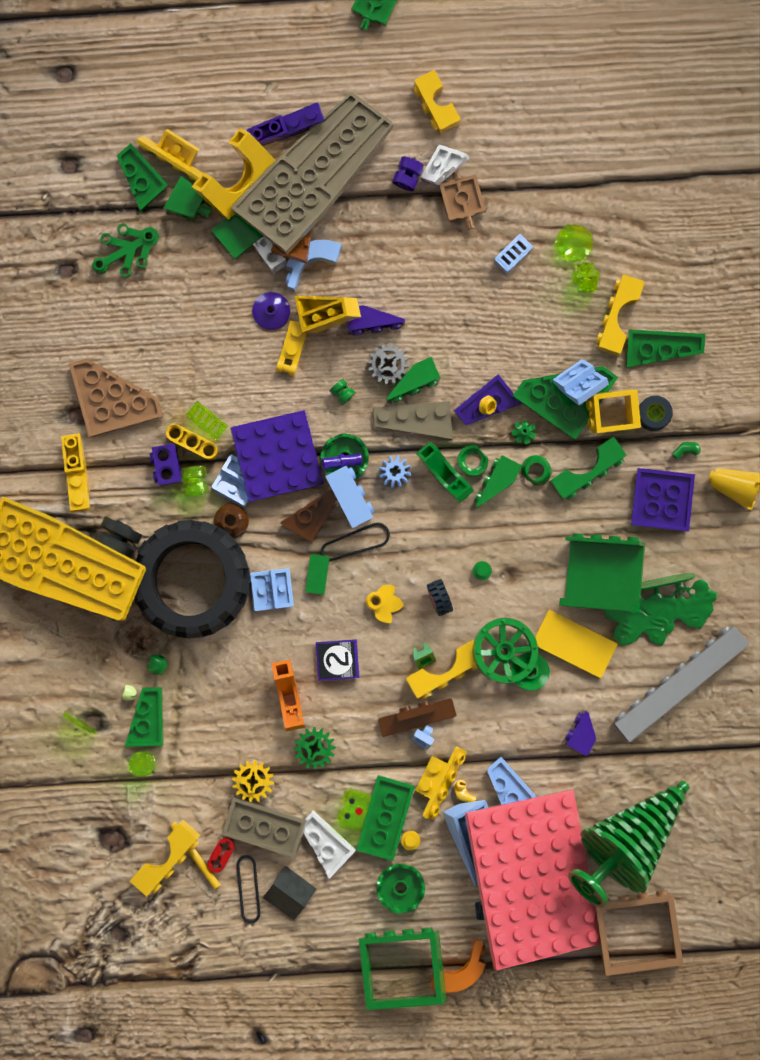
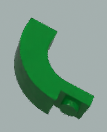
[416,442,475,503]

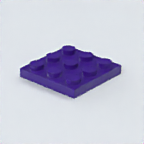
[631,468,695,532]

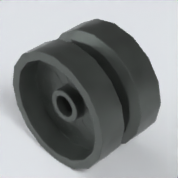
[93,516,143,559]

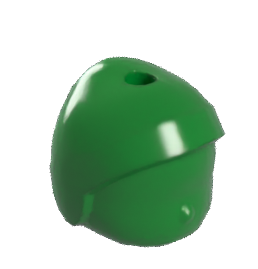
[146,654,168,675]

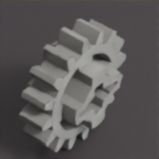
[368,343,409,385]

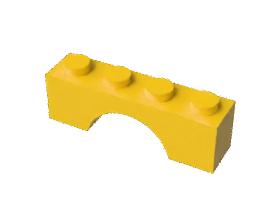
[595,274,645,356]
[406,640,484,700]
[129,820,200,897]

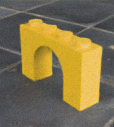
[192,128,276,220]

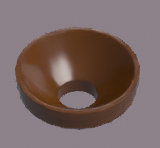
[214,504,249,538]

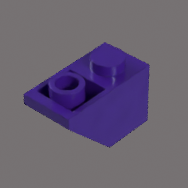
[564,710,597,756]

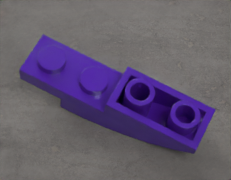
[246,102,325,146]

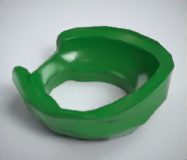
[457,445,489,476]
[521,455,552,486]

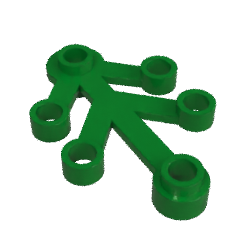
[92,223,159,278]

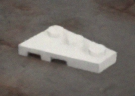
[304,810,356,879]

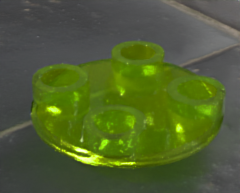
[555,224,593,262]

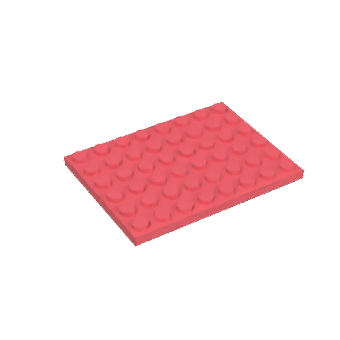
[465,790,600,970]

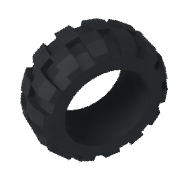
[134,520,251,639]

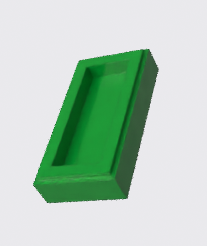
[305,554,330,595]

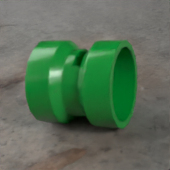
[329,379,356,405]

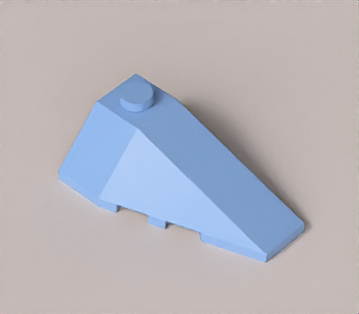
[443,800,488,886]

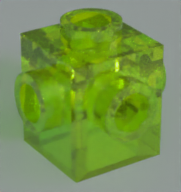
[571,262,600,293]

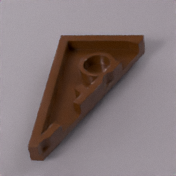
[280,489,337,542]

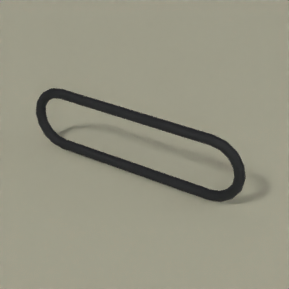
[237,855,261,923]

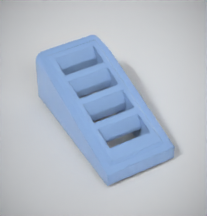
[493,234,533,274]

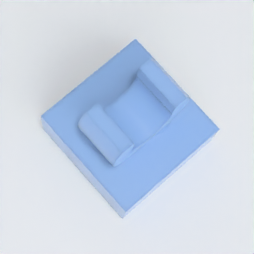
[411,725,434,750]

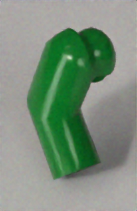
[671,442,701,460]

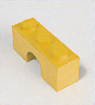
[412,69,461,135]

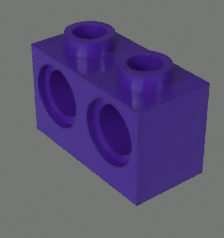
[149,443,183,487]

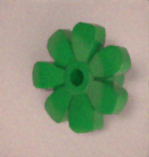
[512,420,536,445]

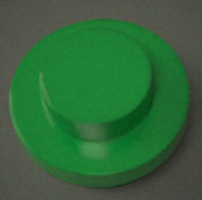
[473,561,492,580]

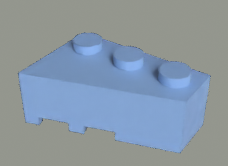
[325,466,374,528]

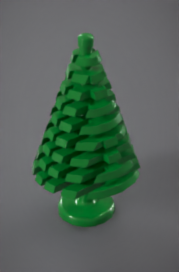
[568,781,690,908]

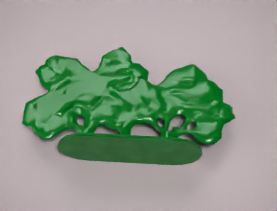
[604,573,717,646]

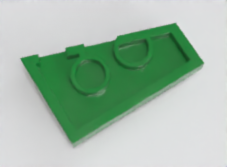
[117,143,169,212]
[124,687,164,747]

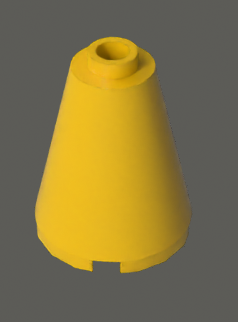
[708,468,760,510]

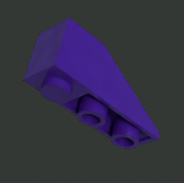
[347,305,405,336]

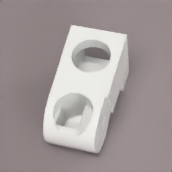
[253,236,287,274]

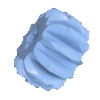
[379,455,411,488]

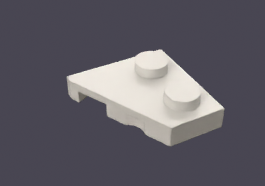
[421,145,470,185]

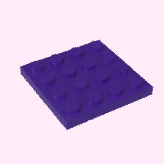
[230,410,324,502]

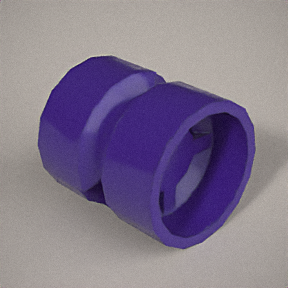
[392,156,424,192]

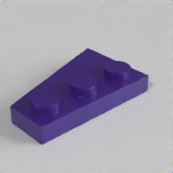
[453,374,522,425]

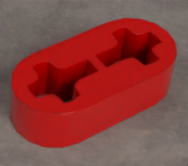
[207,837,235,873]

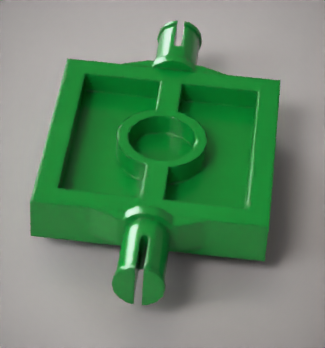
[351,0,398,31]

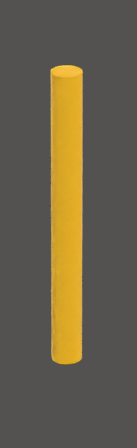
[170,822,220,889]

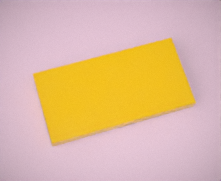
[535,609,618,678]

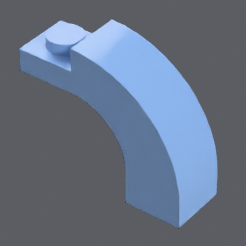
[285,240,342,292]

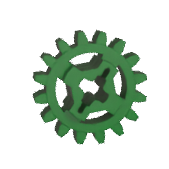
[294,727,336,769]

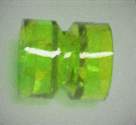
[181,466,209,496]
[129,750,157,777]

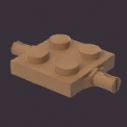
[439,169,486,230]

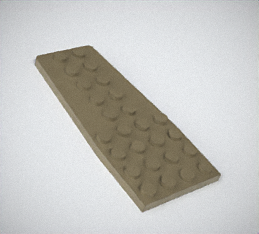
[231,93,393,254]

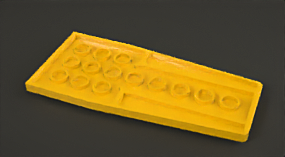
[0,496,146,621]

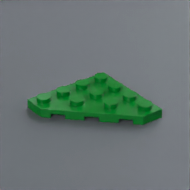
[512,366,618,440]

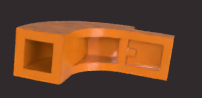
[271,659,305,732]
[430,938,486,993]

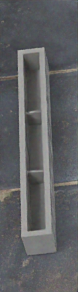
[613,626,749,742]

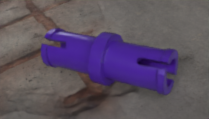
[322,453,362,470]

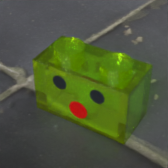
[336,787,372,832]

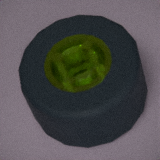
[639,395,673,431]

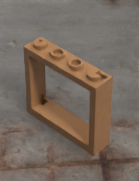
[595,890,683,976]

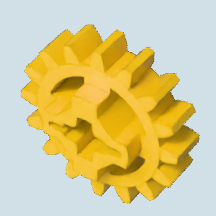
[232,760,274,802]

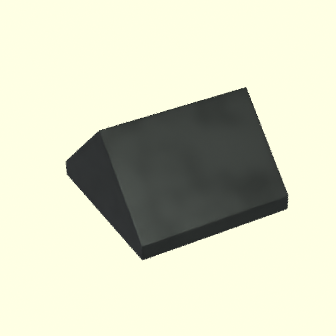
[263,866,317,920]

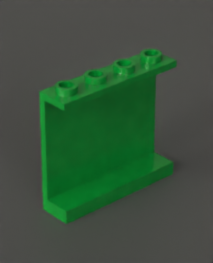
[559,533,645,613]

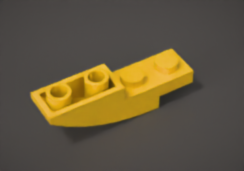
[61,433,91,513]

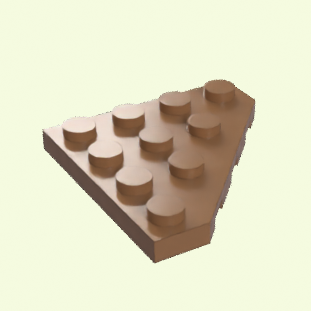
[69,358,163,437]

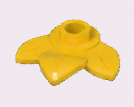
[366,585,404,623]

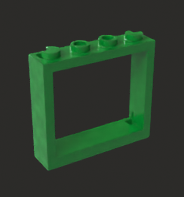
[359,927,447,1010]

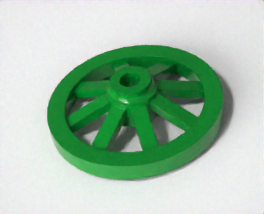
[473,618,538,684]

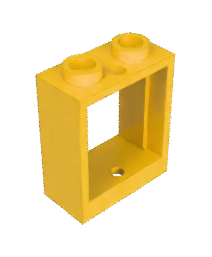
[586,389,641,433]

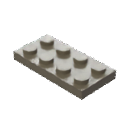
[222,797,307,858]

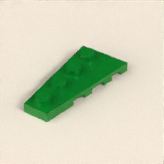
[626,329,706,368]

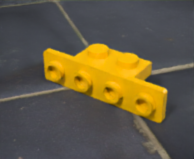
[136,129,203,181]
[415,746,467,821]

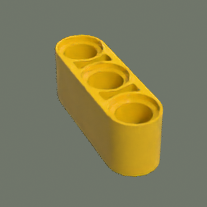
[166,424,219,461]

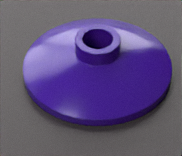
[252,292,290,330]

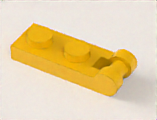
[276,320,307,376]

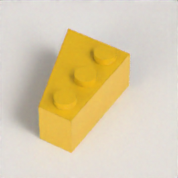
[294,295,361,333]

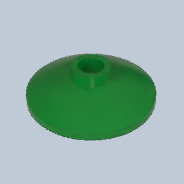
[511,653,550,691]

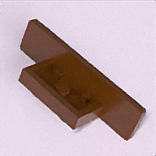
[378,698,457,737]

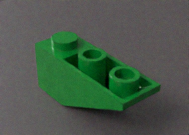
[387,357,441,404]
[473,455,522,509]

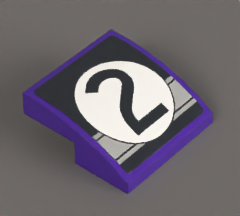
[316,639,360,681]

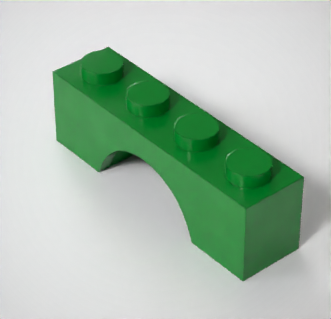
[549,436,627,501]

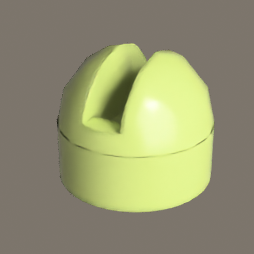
[122,685,137,701]

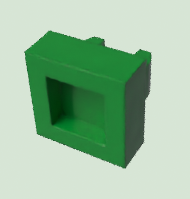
[413,643,436,669]

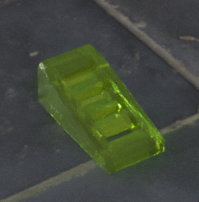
[185,401,228,440]

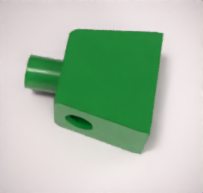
[164,176,213,221]

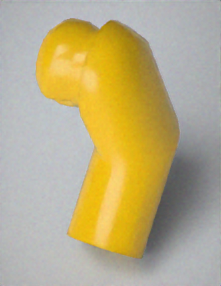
[454,779,477,803]

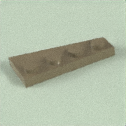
[373,401,453,440]

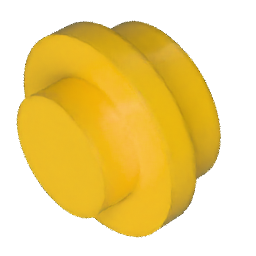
[479,396,497,415]
[401,831,420,850]

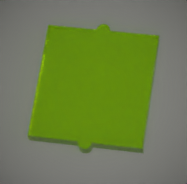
[62,711,98,734]

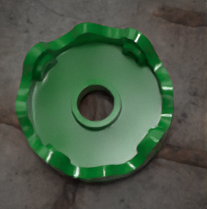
[321,433,369,480]
[376,863,425,914]

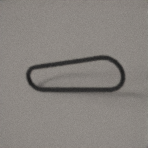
[321,522,390,561]

